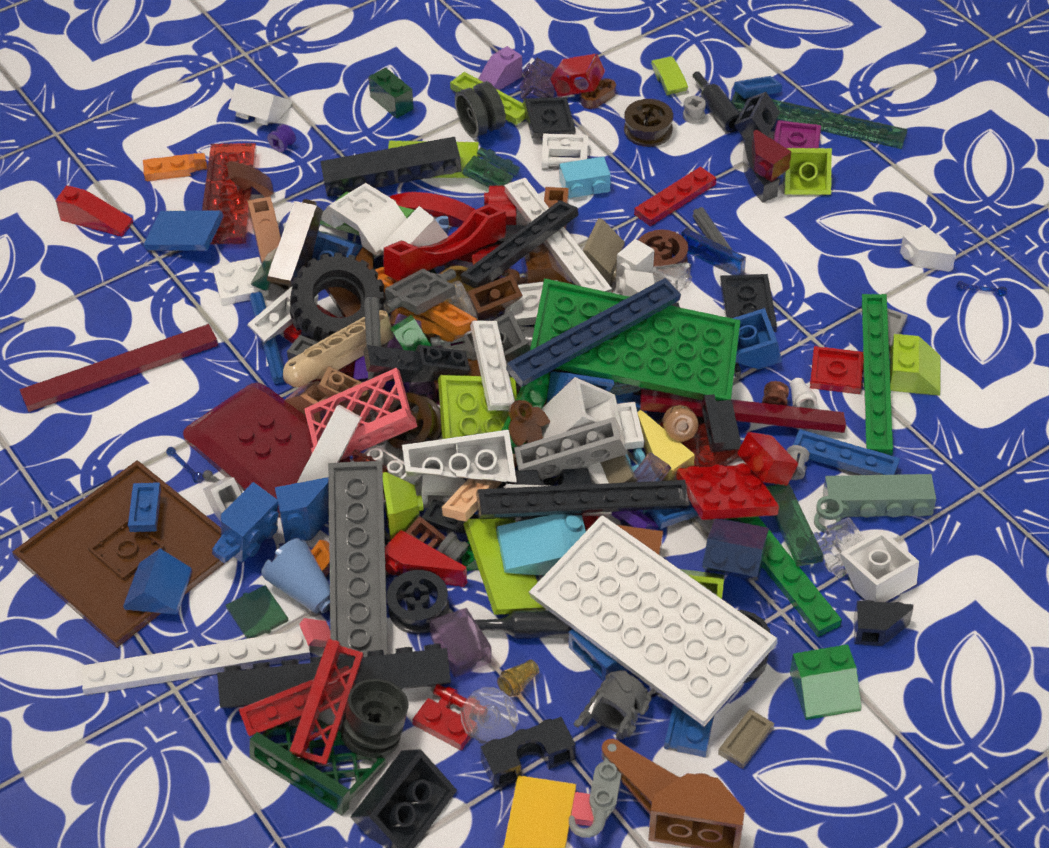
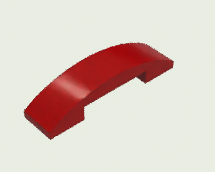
[389,192,476,227]

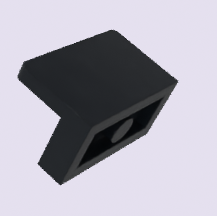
[701,394,741,453]

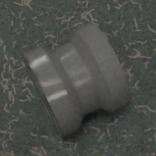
[437,532,470,562]

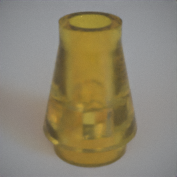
[497,660,539,697]

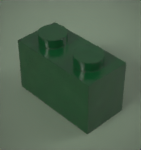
[368,68,414,119]

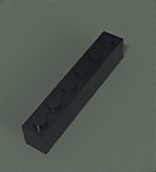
[320,136,462,196]

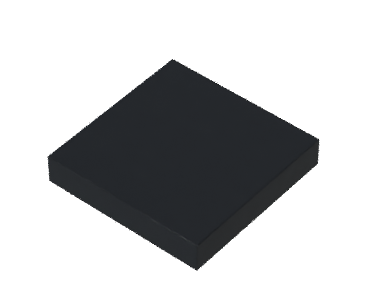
[523,97,576,138]

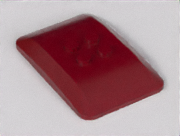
[183,383,350,517]

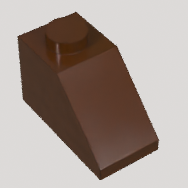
[464,274,523,321]

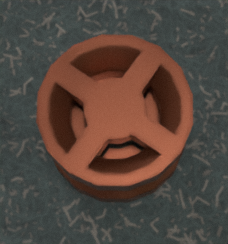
[762,381,789,406]

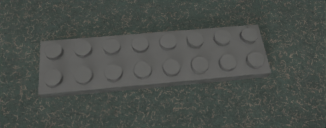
[328,461,388,660]

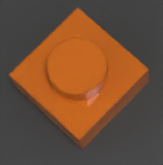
[311,540,330,577]

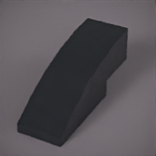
[743,137,780,203]

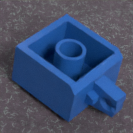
[212,482,279,563]

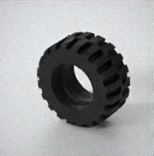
[290,253,386,342]

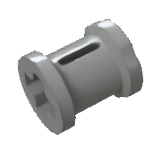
[787,445,810,480]

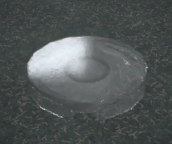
[461,687,518,745]

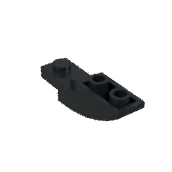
[363,345,470,382]

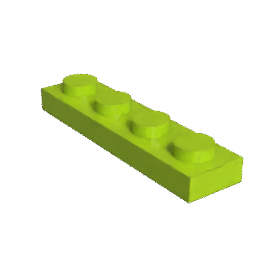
[450,72,526,126]

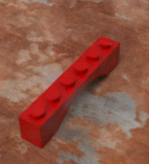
[383,204,506,282]

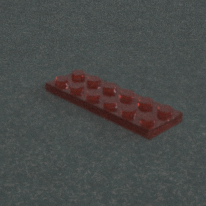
[202,143,257,244]

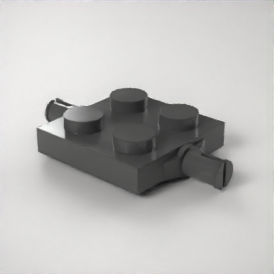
[384,268,456,315]

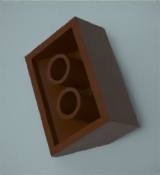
[521,243,575,285]

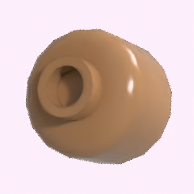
[662,405,699,442]

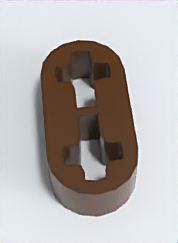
[581,78,616,109]

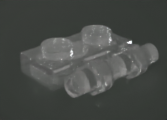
[809,517,865,579]

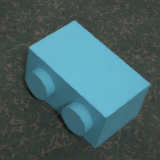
[559,157,611,198]

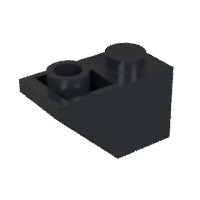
[854,600,914,646]

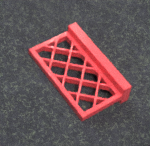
[304,368,417,460]

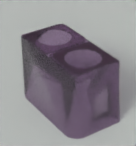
[430,608,491,678]

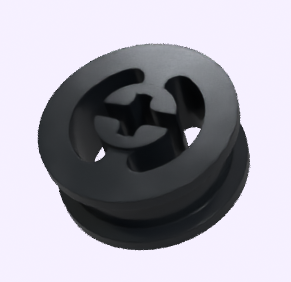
[387,570,449,634]

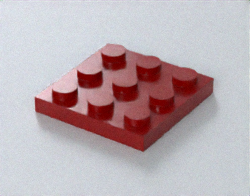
[676,463,779,520]

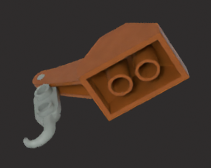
[569,739,745,848]

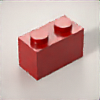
[737,432,799,486]

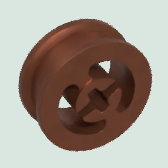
[638,229,688,281]

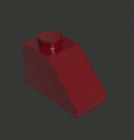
[752,130,792,182]

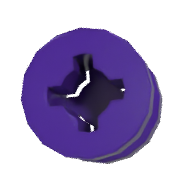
[267,124,296,152]

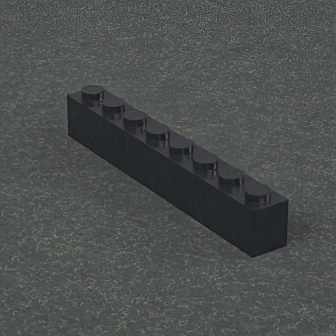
[217,644,451,709]

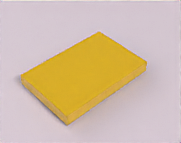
[503,775,576,848]

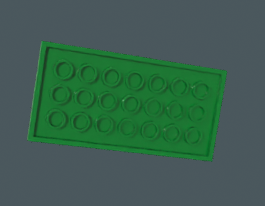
[530,278,740,402]

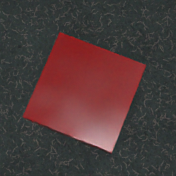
[810,346,863,394]

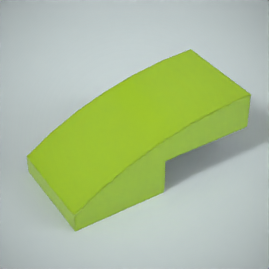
[651,56,688,96]

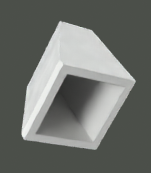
[541,377,623,439]

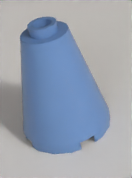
[261,538,330,614]

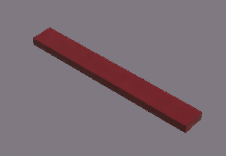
[19,324,218,412]
[640,389,846,433]

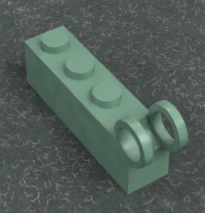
[814,474,936,533]

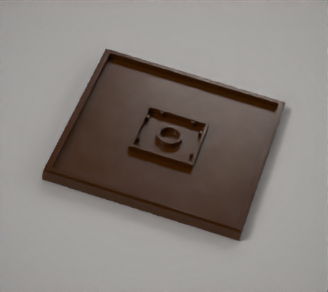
[12,460,225,648]

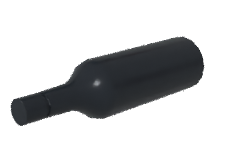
[692,71,740,132]
[475,610,573,639]

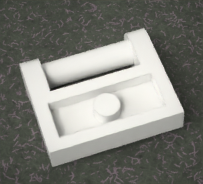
[542,134,588,168]

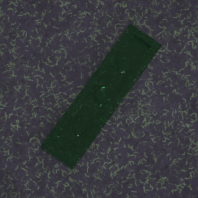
[766,483,824,567]

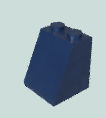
[702,519,769,582]

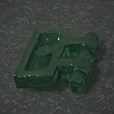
[462,147,520,188]

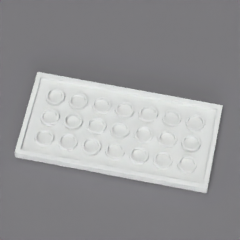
[529,515,777,726]

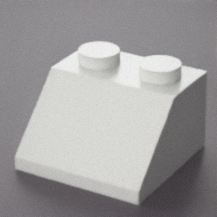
[228,83,292,125]
[840,530,919,602]

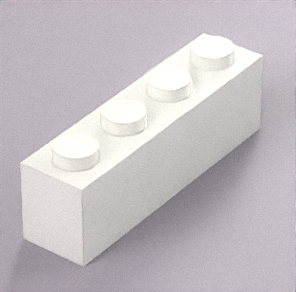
[402,430,517,483]

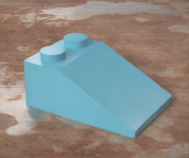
[496,514,586,576]

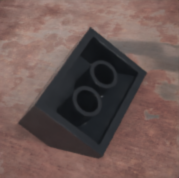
[350,749,457,848]

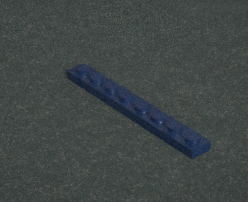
[506,278,681,387]

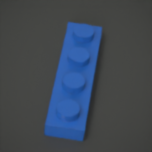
[793,429,900,475]

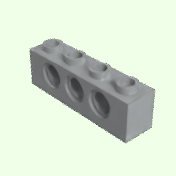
[514,417,628,481]

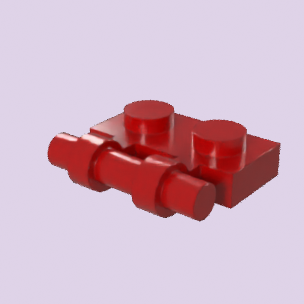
[412,684,487,751]

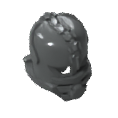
[574,671,651,740]

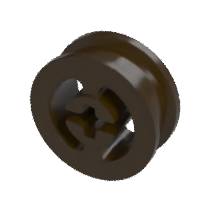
[624,99,673,147]
[385,393,442,450]

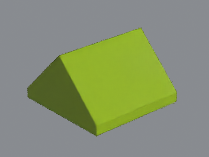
[782,148,832,195]

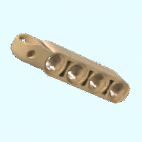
[283,310,394,387]

